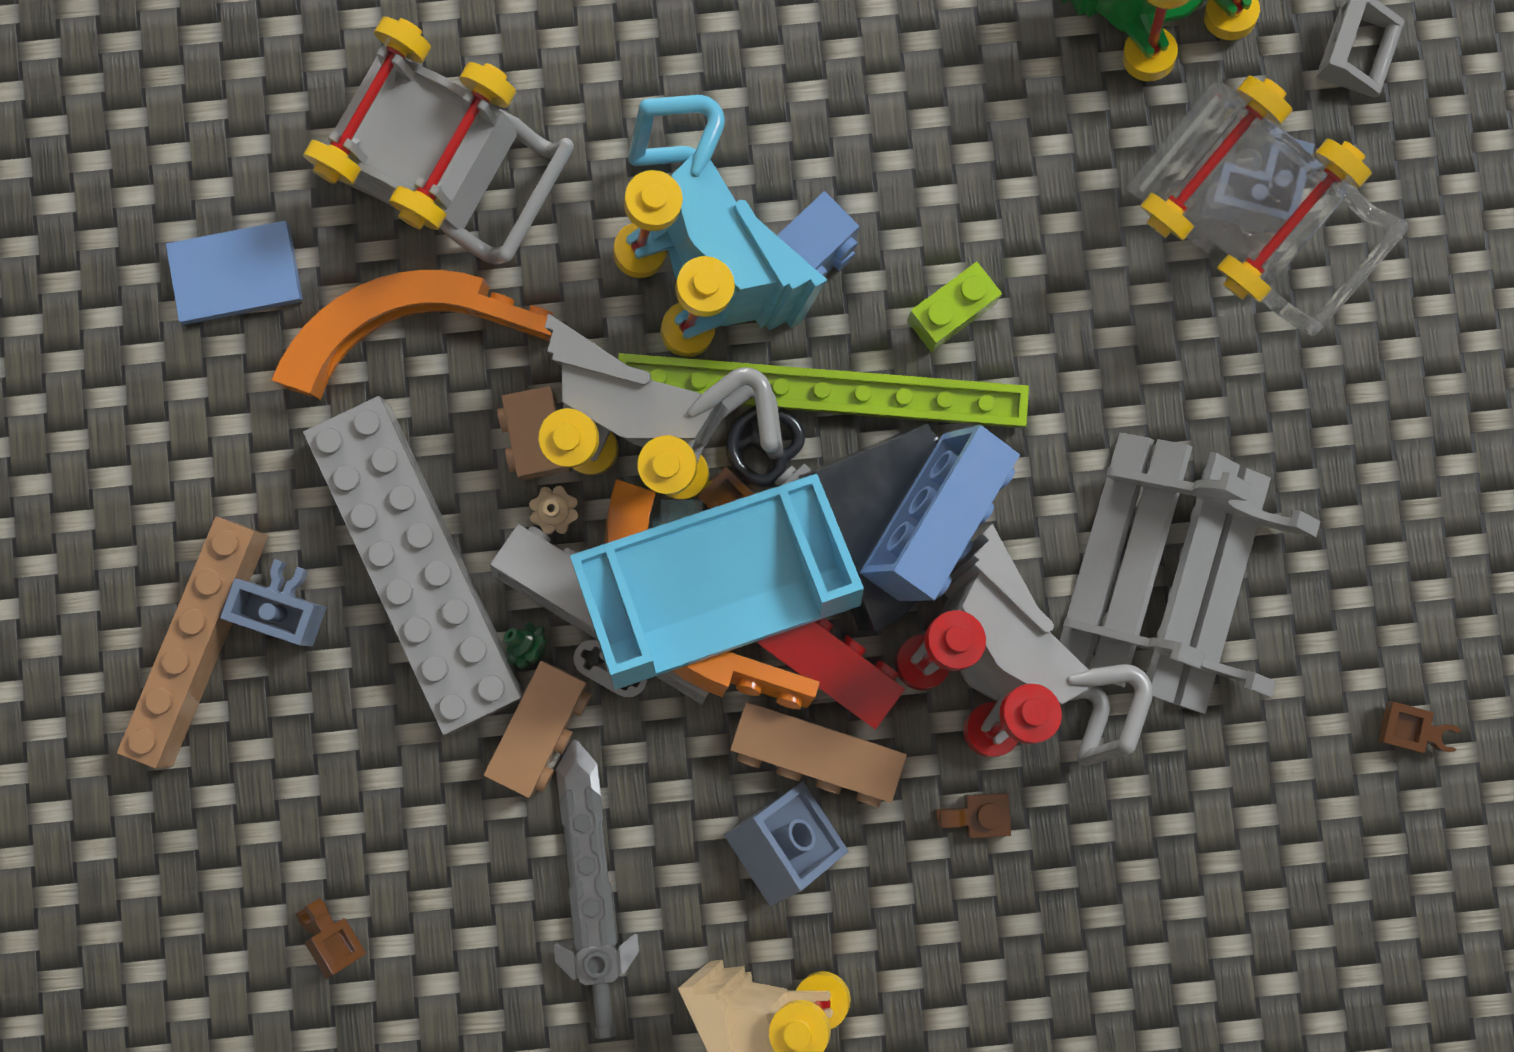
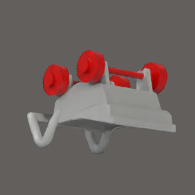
[894,524,1153,766]

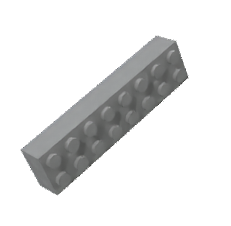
[303,396,525,735]

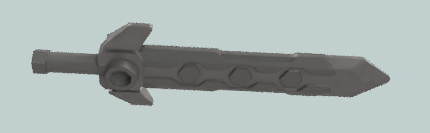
[554,740,639,1039]

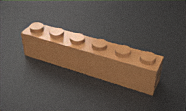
[117,516,268,769]

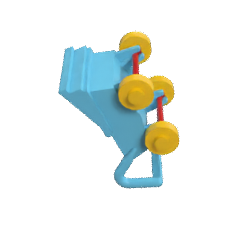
[613,95,827,357]

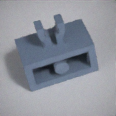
[220,559,327,646]

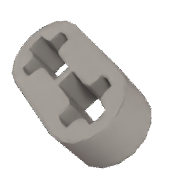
[574,640,648,697]

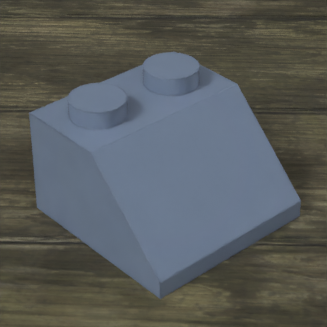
[724,781,849,907]

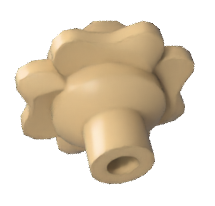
[529,486,578,535]

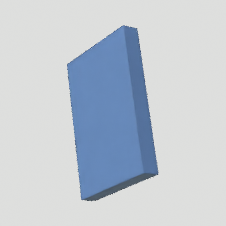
[166,220,303,325]

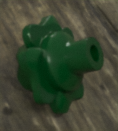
[504,622,547,669]

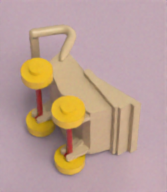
[678,960,851,1052]

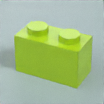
[907,261,1002,352]

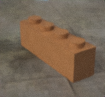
[730,701,907,807]

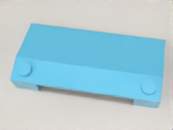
[570,474,864,690]

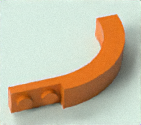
[272,270,553,400]
[605,479,820,709]

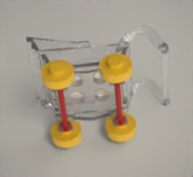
[1125,75,1408,336]

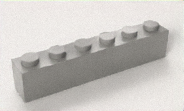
[490,524,710,705]

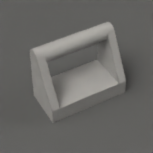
[1316,0,1405,97]

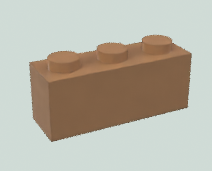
[483,661,592,798]

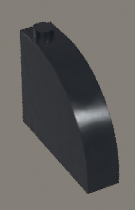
[798,424,939,631]

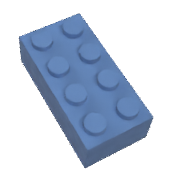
[860,425,1020,601]

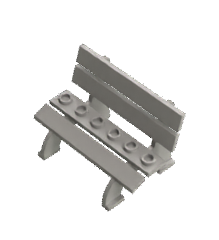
[1060,432,1321,714]

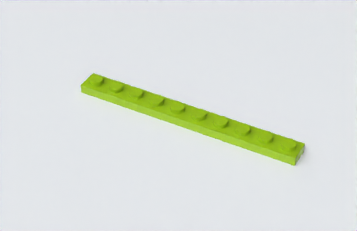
[618,353,1029,429]

